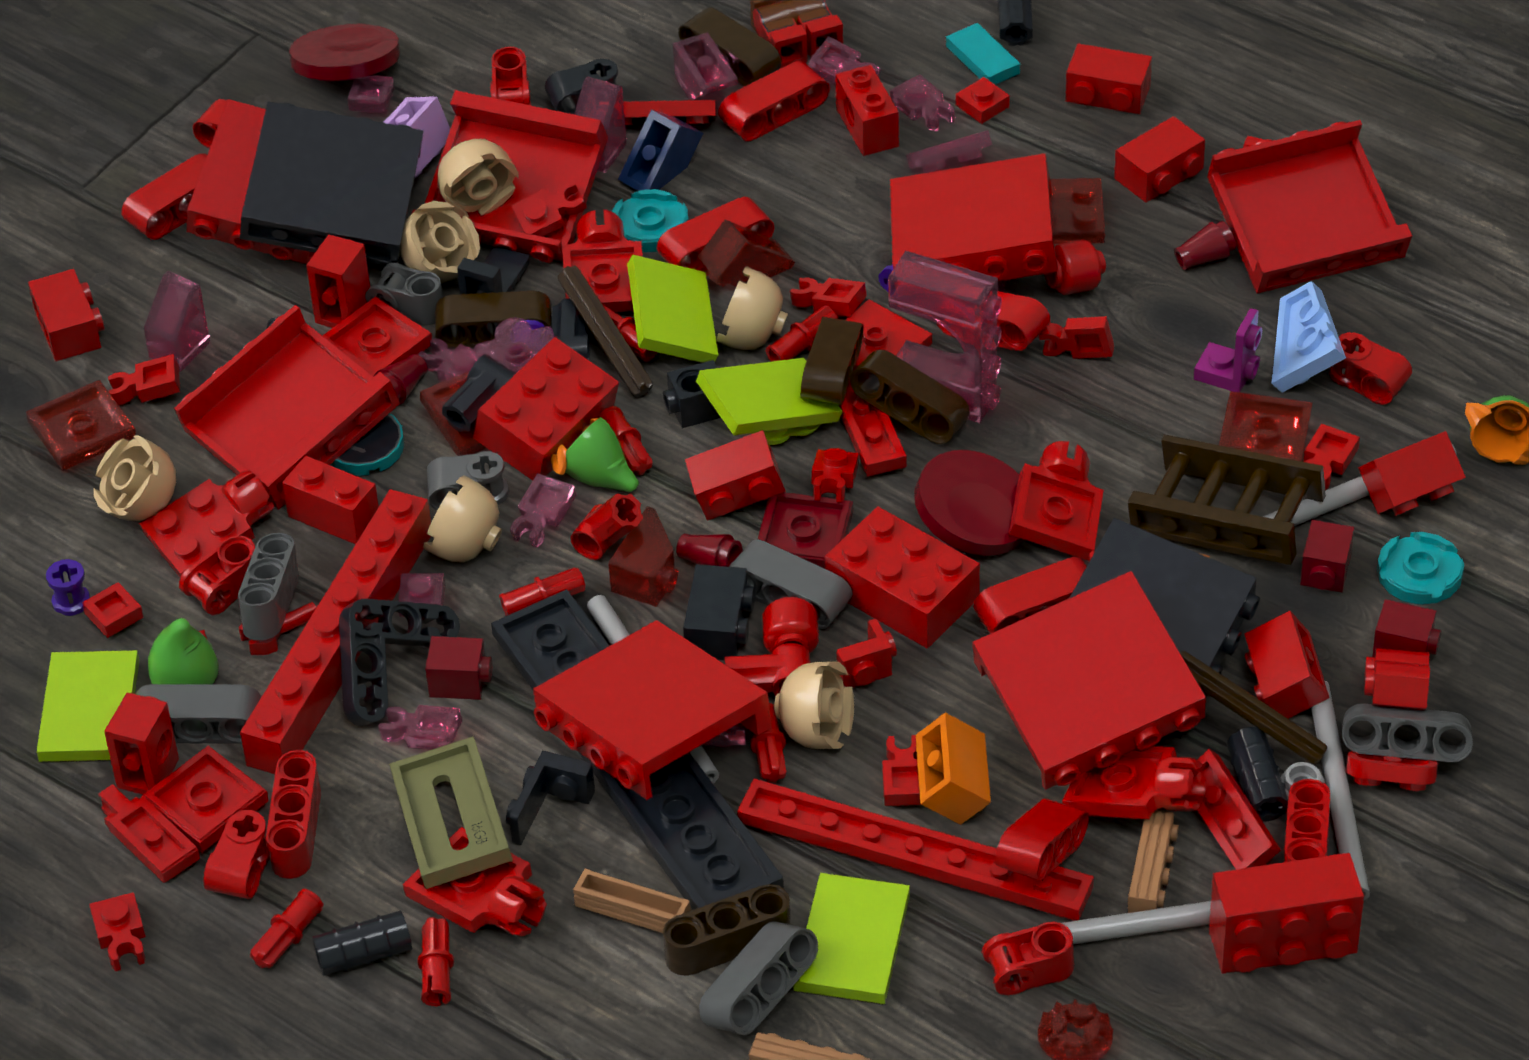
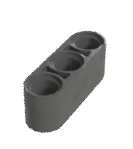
[238,533,299,640]
[729,539,853,629]
[136,684,261,743]
[1342,704,1473,762]
[699,921,818,1035]

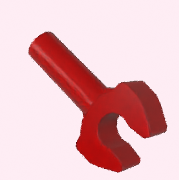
[239,602,317,655]

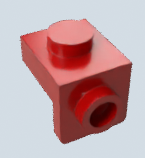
[836,618,897,688]

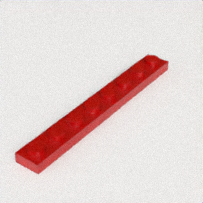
[737,779,1094,921]

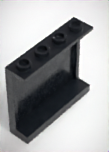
[240,101,424,266]
[1070,518,1260,739]

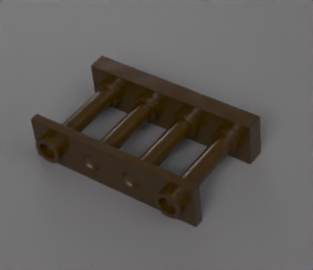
[1128,434,1326,565]

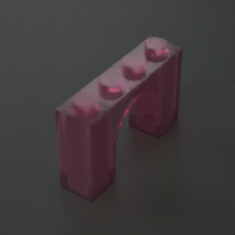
[888,251,1002,423]

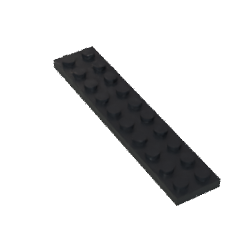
[491,589,784,910]

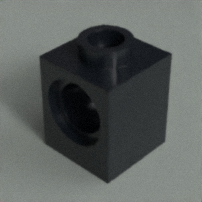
[663,360,721,428]

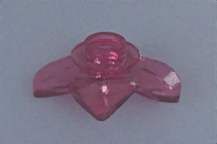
[474,318,555,373]

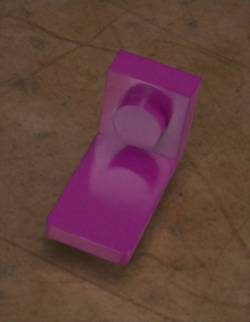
[1194,308,1262,394]

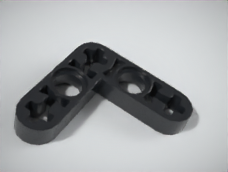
[339,599,460,727]

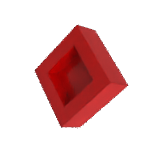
[956,77,1010,124]
[82,582,144,638]

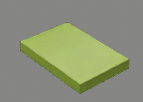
[627,254,718,363]
[696,358,842,435]
[36,650,140,762]
[793,873,910,1004]

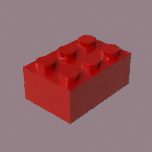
[473,337,619,484]
[825,506,980,649]
[1209,853,1364,974]

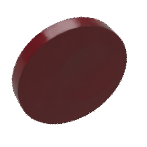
[289,24,400,81]
[914,450,1025,556]

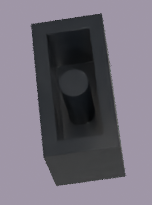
[683,564,755,660]

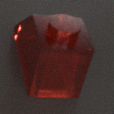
[698,219,795,287]
[608,506,678,607]

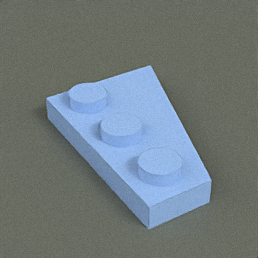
[1272,281,1346,393]

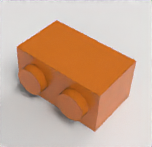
[916,712,991,825]

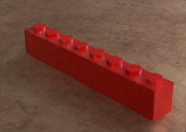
[240,489,431,774]

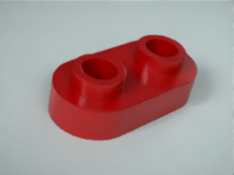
[1346,751,1438,791]

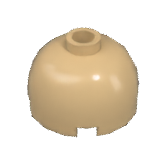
[438,139,519,217]
[400,201,480,283]
[716,266,788,350]
[94,435,176,521]
[423,475,502,562]
[774,662,854,749]

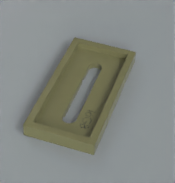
[389,736,513,889]

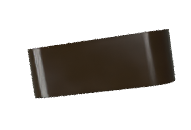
[678,7,782,87]
[435,291,552,349]
[800,317,864,405]
[850,350,970,444]
[663,884,791,976]

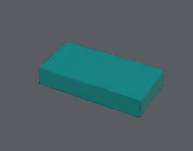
[946,23,1020,84]

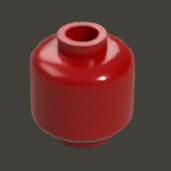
[1044,239,1106,296]
[762,597,819,654]

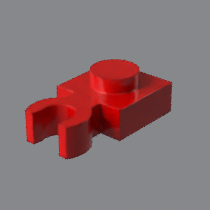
[511,181,587,237]
[790,278,867,317]
[1038,316,1115,359]
[108,354,180,405]
[1304,423,1360,491]
[811,448,859,502]
[882,735,921,806]
[89,892,146,971]

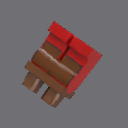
[750,0,843,69]

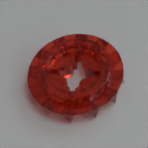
[1038,998,1113,1060]

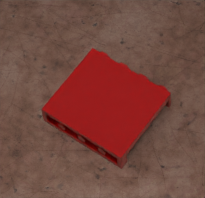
[412,90,608,263]
[186,99,315,264]
[1207,120,1412,294]
[890,153,1059,297]
[174,304,400,510]
[973,571,1206,790]
[533,620,771,800]

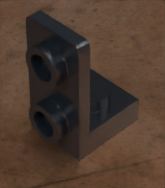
[457,247,530,294]
[506,750,595,845]

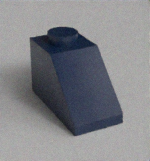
[618,109,704,191]

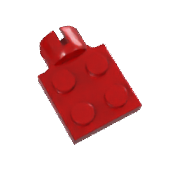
[562,209,643,312]
[1009,441,1104,561]
[139,470,274,578]
[1062,746,1206,819]
[403,827,547,937]

